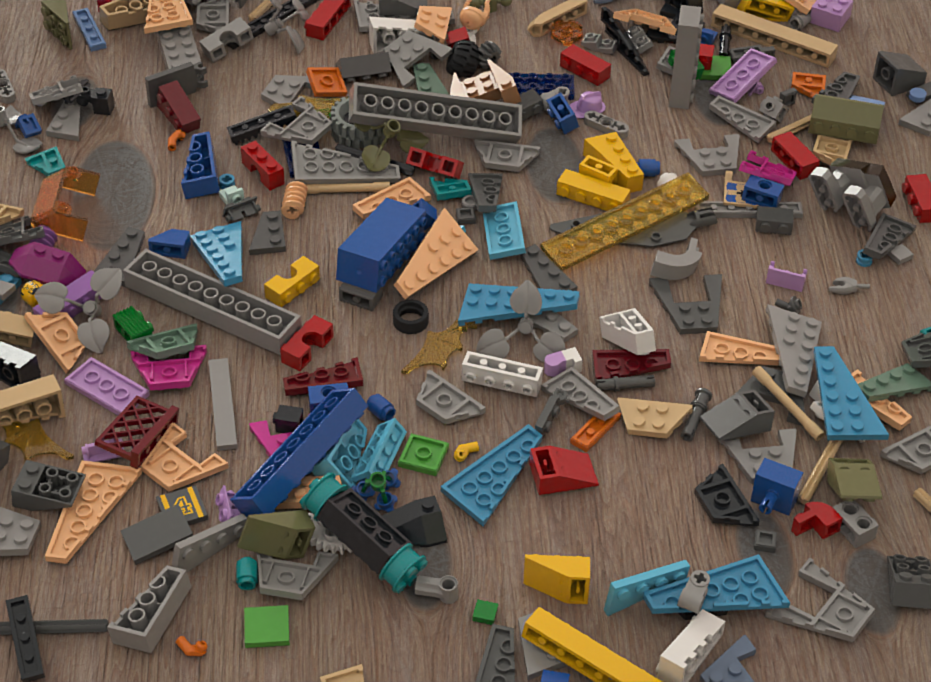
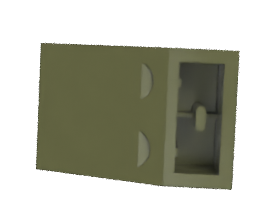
[41,0,73,50]
[827,458,882,502]
[237,510,316,560]

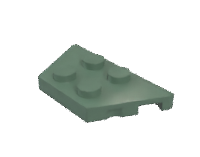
[126,323,198,359]

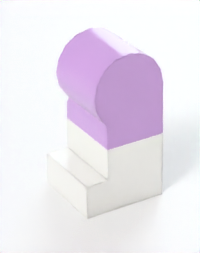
[544,347,582,377]

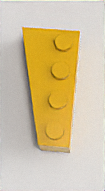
[583,132,644,193]

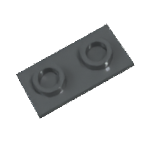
[222,196,261,223]

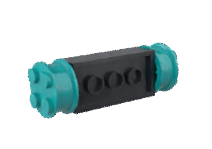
[299,472,428,593]

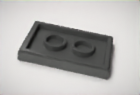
[121,504,193,565]

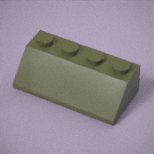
[808,94,884,144]

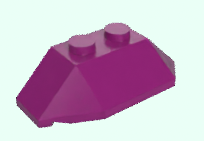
[9,242,86,286]

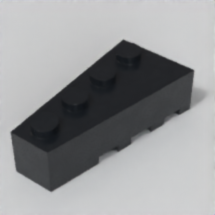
[0,341,41,387]

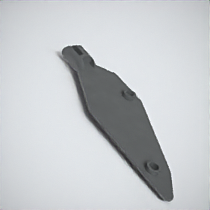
[550,206,718,247]

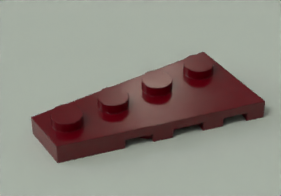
[592,349,671,380]
[283,357,363,396]

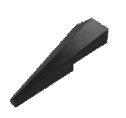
[601,7,649,76]

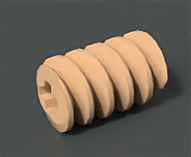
[281,181,308,219]

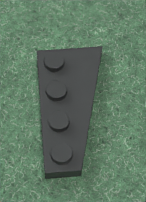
[520,244,578,291]
[475,624,515,682]

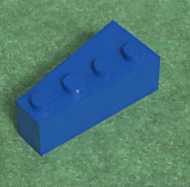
[181,131,220,199]

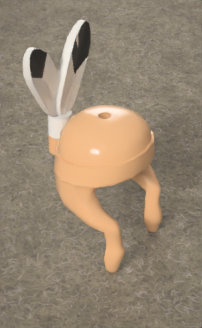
[460,0,491,44]

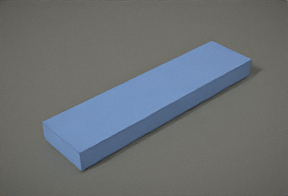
[72,8,107,52]

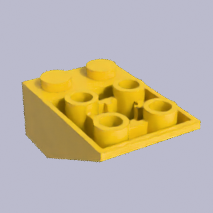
[523,554,590,604]

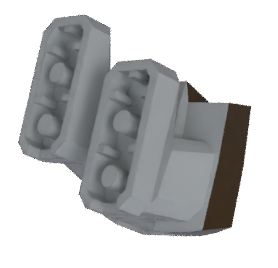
[808,158,896,231]

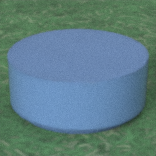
[909,88,927,103]

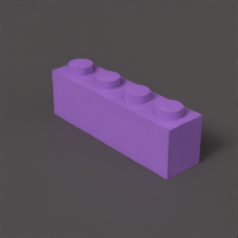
[32,270,102,318]

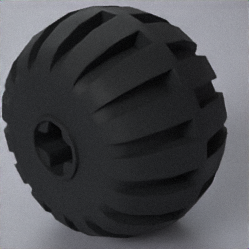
[446,40,481,78]

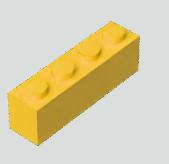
[556,169,631,212]

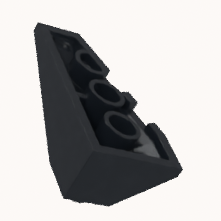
[382,495,447,547]

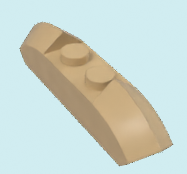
[527,0,588,37]

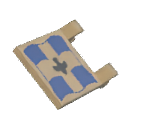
[723,171,759,209]

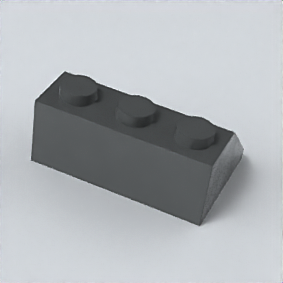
[336,52,392,83]

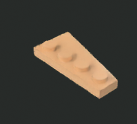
[699,331,780,366]

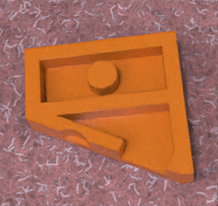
[791,72,826,98]

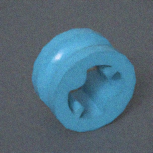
[219,174,235,190]
[856,249,873,267]

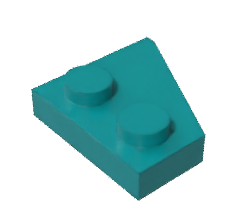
[25,146,67,178]

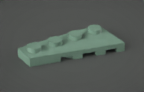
[858,363,931,402]

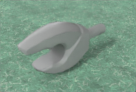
[829,277,870,295]

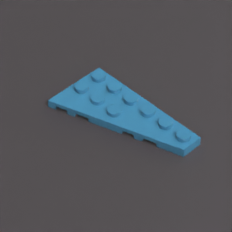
[458,283,580,326]
[814,346,889,440]
[643,554,790,614]

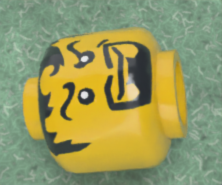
[21,280,43,307]

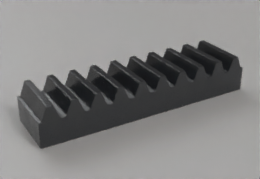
[227,105,297,145]
[5,595,46,682]

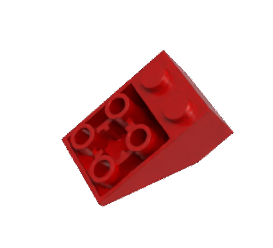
[529,446,599,495]

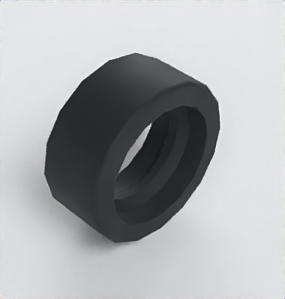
[393,299,429,334]

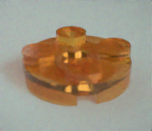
[551,20,583,46]

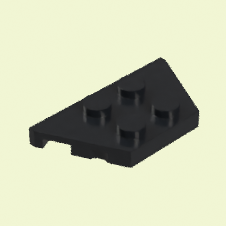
[694,464,760,526]

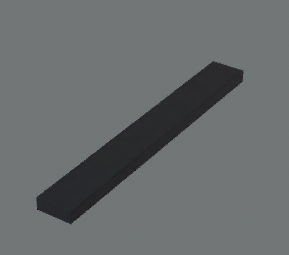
[226,0,319,50]

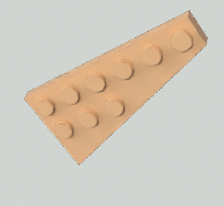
[144,0,193,34]
[394,208,478,299]
[45,460,142,564]

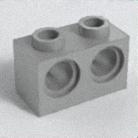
[833,501,879,548]

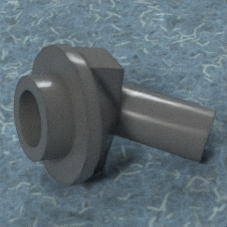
[775,296,802,314]

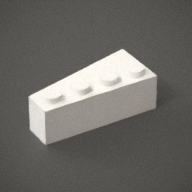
[369,17,437,54]
[656,609,726,682]

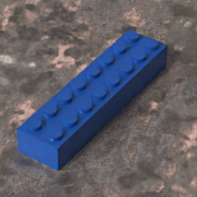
[230,388,368,517]

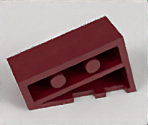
[157,80,201,134]

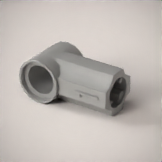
[415,575,458,604]

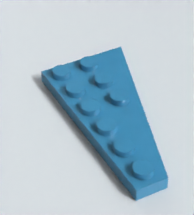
[190,221,243,287]
[441,424,543,527]

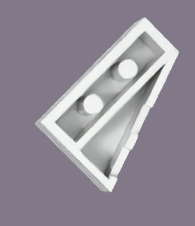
[599,308,656,355]

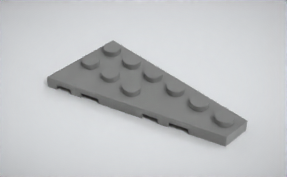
[353,0,455,32]
[291,140,401,184]
[766,304,822,398]

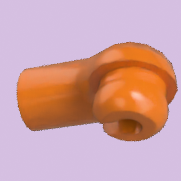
[168,129,186,151]
[175,636,208,657]

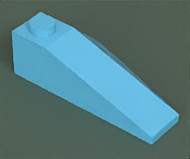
[312,419,367,489]

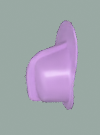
[570,91,606,119]

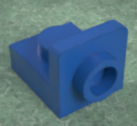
[700,28,718,45]
[15,113,42,138]

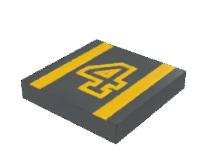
[156,485,208,525]

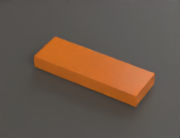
[570,412,621,453]

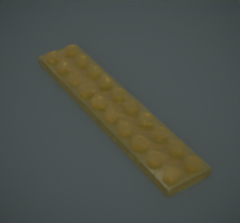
[540,172,709,271]

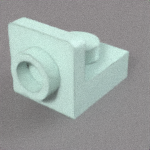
[219,185,244,205]

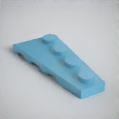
[604,560,690,616]

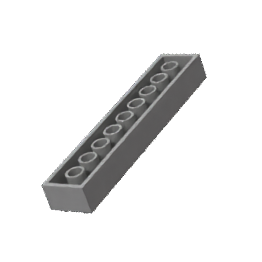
[348,82,522,144]
[123,249,302,355]

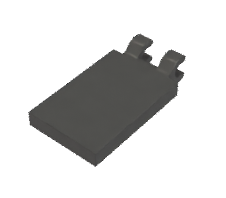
[145,62,208,108]

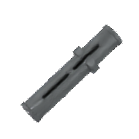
[595,375,655,392]

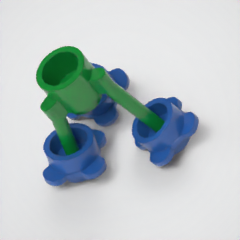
[351,468,401,513]

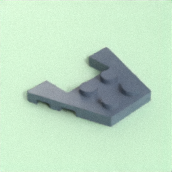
[700,635,756,682]

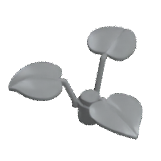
[264,0,310,54]
[0,105,43,154]
[34,268,123,353]
[476,280,566,362]

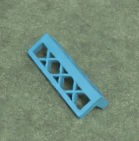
[351,418,407,483]

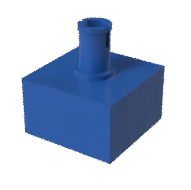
[751,458,804,516]

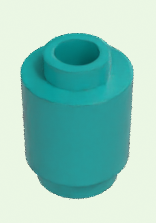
[236,557,258,590]

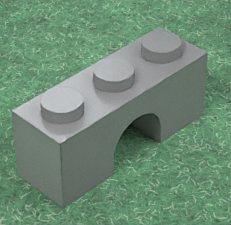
[199,17,254,63]

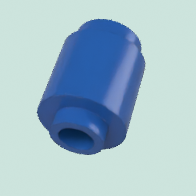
[636,159,660,177]
[367,394,396,421]

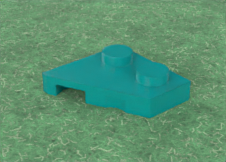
[429,177,472,201]

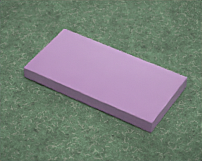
[709,48,777,103]
[64,357,150,415]

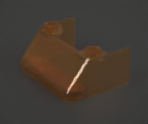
[30,166,100,242]

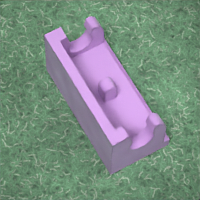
[766,261,807,292]

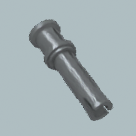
[681,388,712,441]

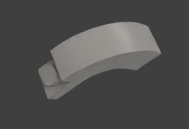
[650,237,702,280]

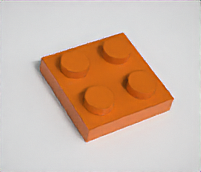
[306,67,347,97]

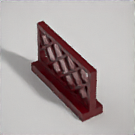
[95,395,179,469]

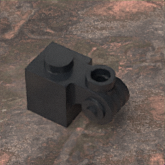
[76,86,115,115]

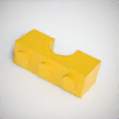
[264,256,320,307]

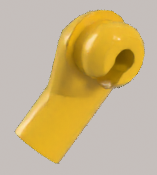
[454,441,479,462]

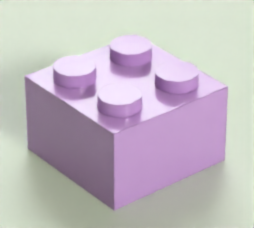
[810,0,853,32]

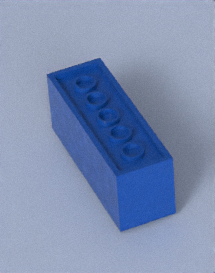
[336,198,427,293]

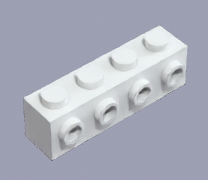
[462,351,543,397]

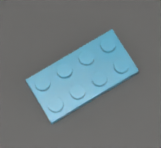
[483,201,526,260]

